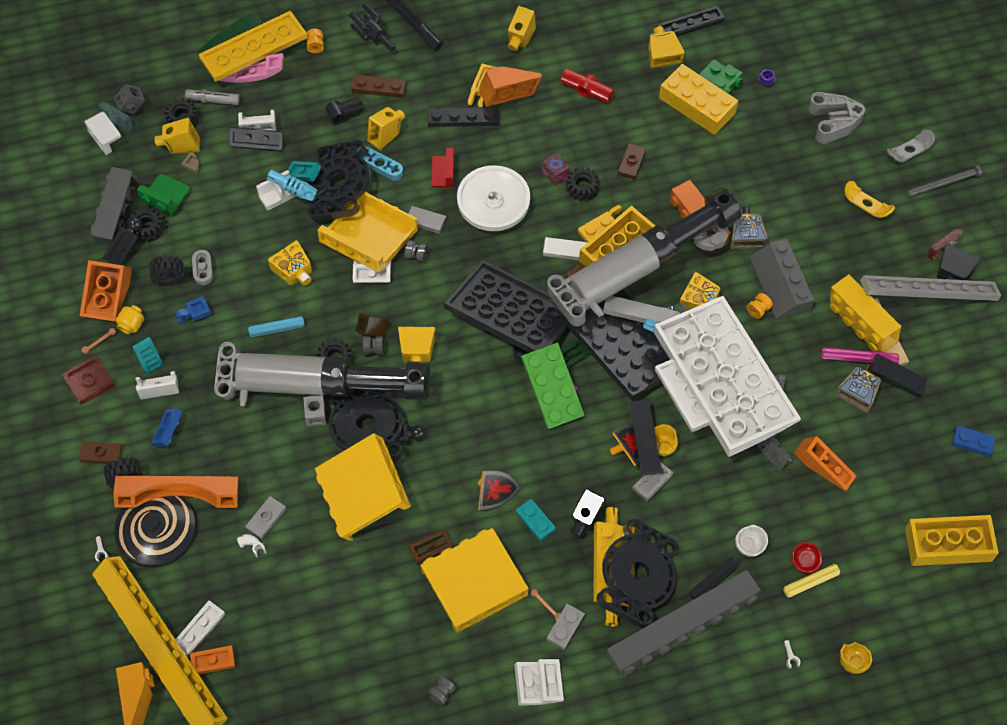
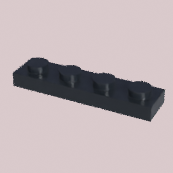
[428,107,499,127]

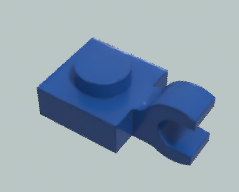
[175,296,211,324]

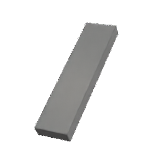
[603,296,680,323]

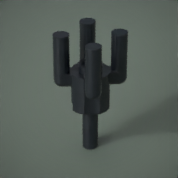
[349,2,396,52]

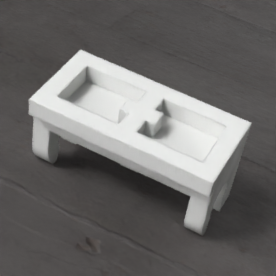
[239,110,276,131]
[136,371,179,400]

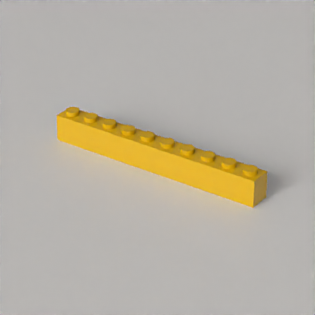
[92,556,228,725]

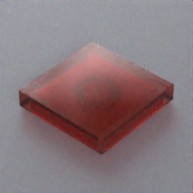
[62,355,115,405]

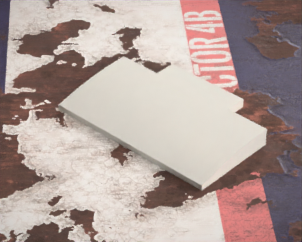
[654,296,801,457]

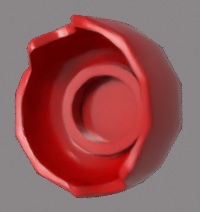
[791,542,822,573]

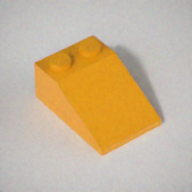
[116,662,155,725]

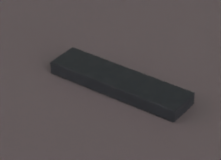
[656,6,725,37]
[630,399,662,476]

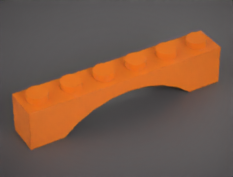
[113,476,238,508]

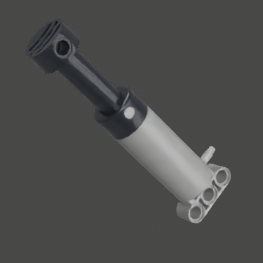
[547,187,742,326]
[214,342,431,407]

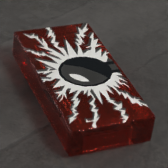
[927,228,963,261]

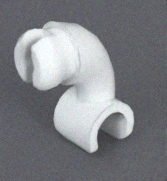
[237,534,266,557]

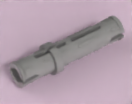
[185,89,240,105]

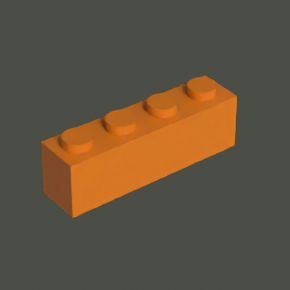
[670,180,731,252]

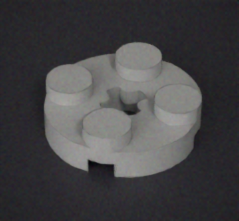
[693,225,728,251]

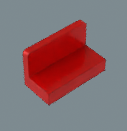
[432,148,454,188]

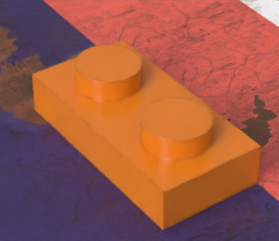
[190,645,235,675]

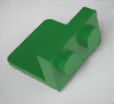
[137,174,190,216]

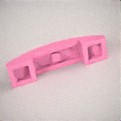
[219,53,284,83]

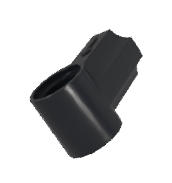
[325,97,363,125]

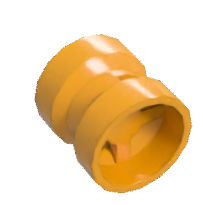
[306,29,324,53]
[746,293,773,319]

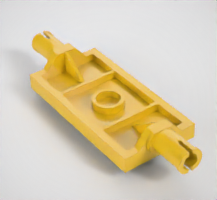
[594,507,635,627]

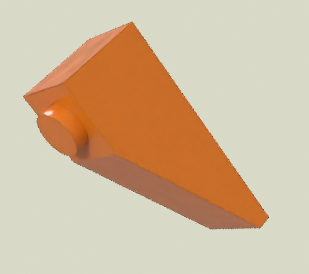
[794,436,856,491]

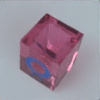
[542,153,570,186]

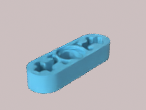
[358,147,403,181]

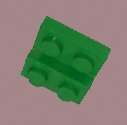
[699,60,743,95]

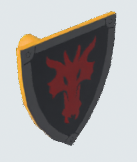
[610,424,639,466]
[478,470,521,510]

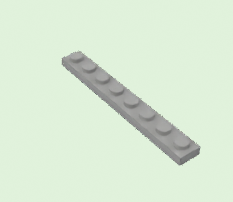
[860,275,1001,301]

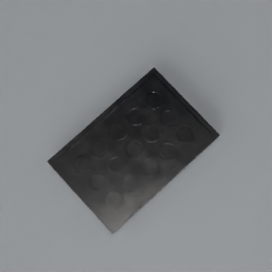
[444,259,567,353]
[560,289,670,400]

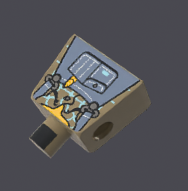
[730,207,768,249]
[835,365,881,413]

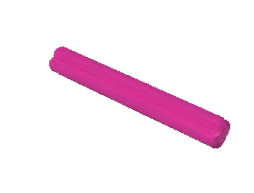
[822,347,899,364]

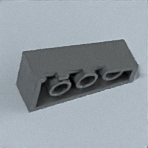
[91,167,142,244]

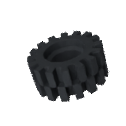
[165,98,199,127]
[566,166,599,202]
[130,207,164,242]
[149,255,184,286]
[317,338,352,364]
[103,457,142,488]

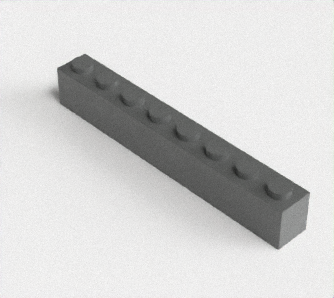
[606,570,761,676]

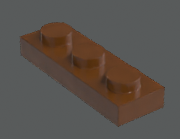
[351,75,406,98]

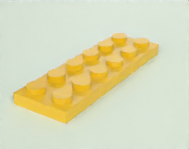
[198,11,308,82]

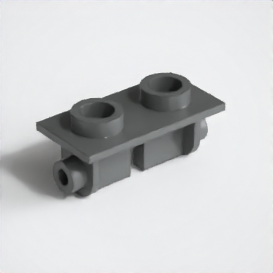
[756,436,793,472]

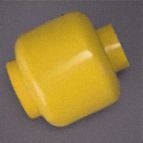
[116,305,144,334]

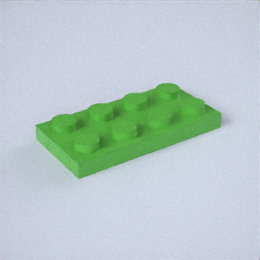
[521,343,585,429]

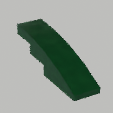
[196,12,263,54]

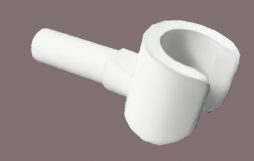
[95,536,109,563]
[784,640,800,669]

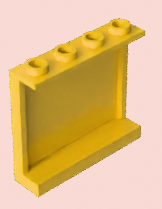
[318,191,418,273]
[315,433,411,541]
[421,528,528,633]

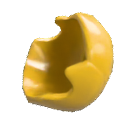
[654,424,678,456]
[839,642,872,674]

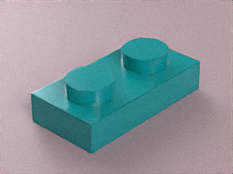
[288,161,321,182]
[515,499,556,542]

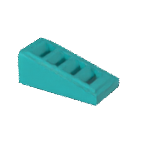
[133,337,163,375]

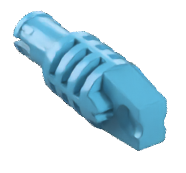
[267,169,317,201]

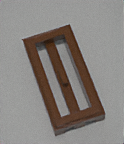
[408,530,454,565]

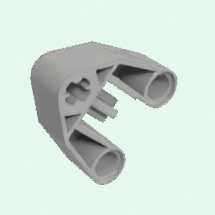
[808,92,865,144]

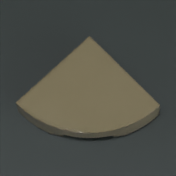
[181,152,200,175]

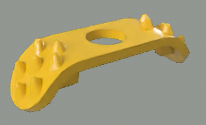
[845,181,895,218]

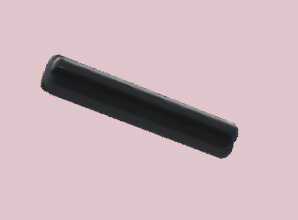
[689,557,739,600]

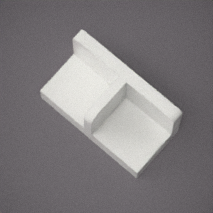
[85,112,121,155]
[256,170,297,211]

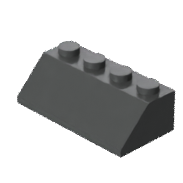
[749,238,814,320]

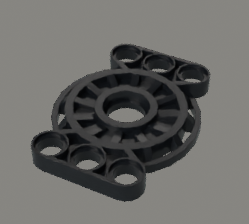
[307,140,371,222]
[328,389,403,462]
[596,519,679,628]

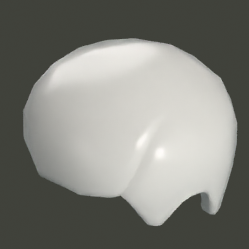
[735,525,768,557]

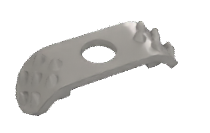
[887,129,935,162]

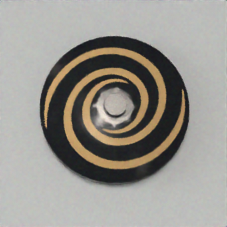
[114,496,196,568]

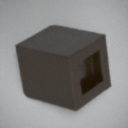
[355,313,388,337]

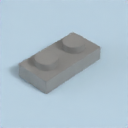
[546,604,585,650]

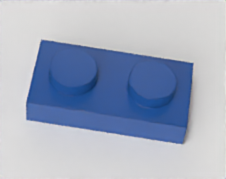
[151,408,182,448]
[952,425,996,457]

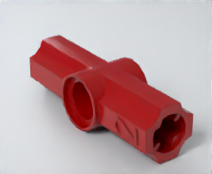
[561,69,614,103]

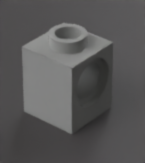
[303,395,326,427]

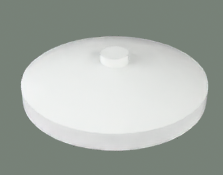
[457,166,530,231]

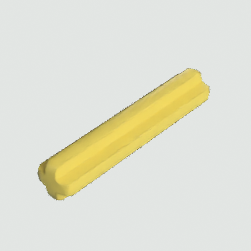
[783,564,840,598]

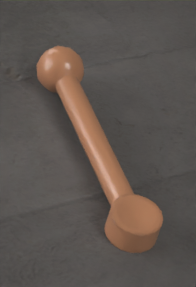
[82,328,116,355]
[530,589,560,621]

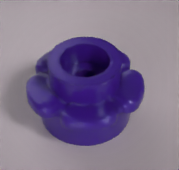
[759,69,776,86]

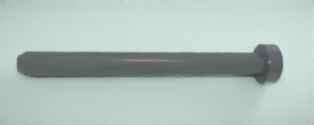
[906,164,982,197]

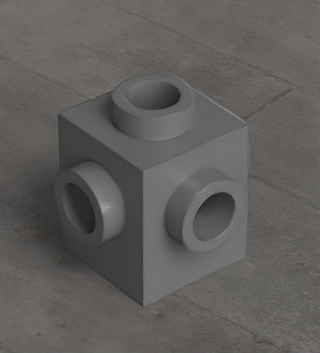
[114,84,145,114]

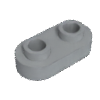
[192,250,213,285]

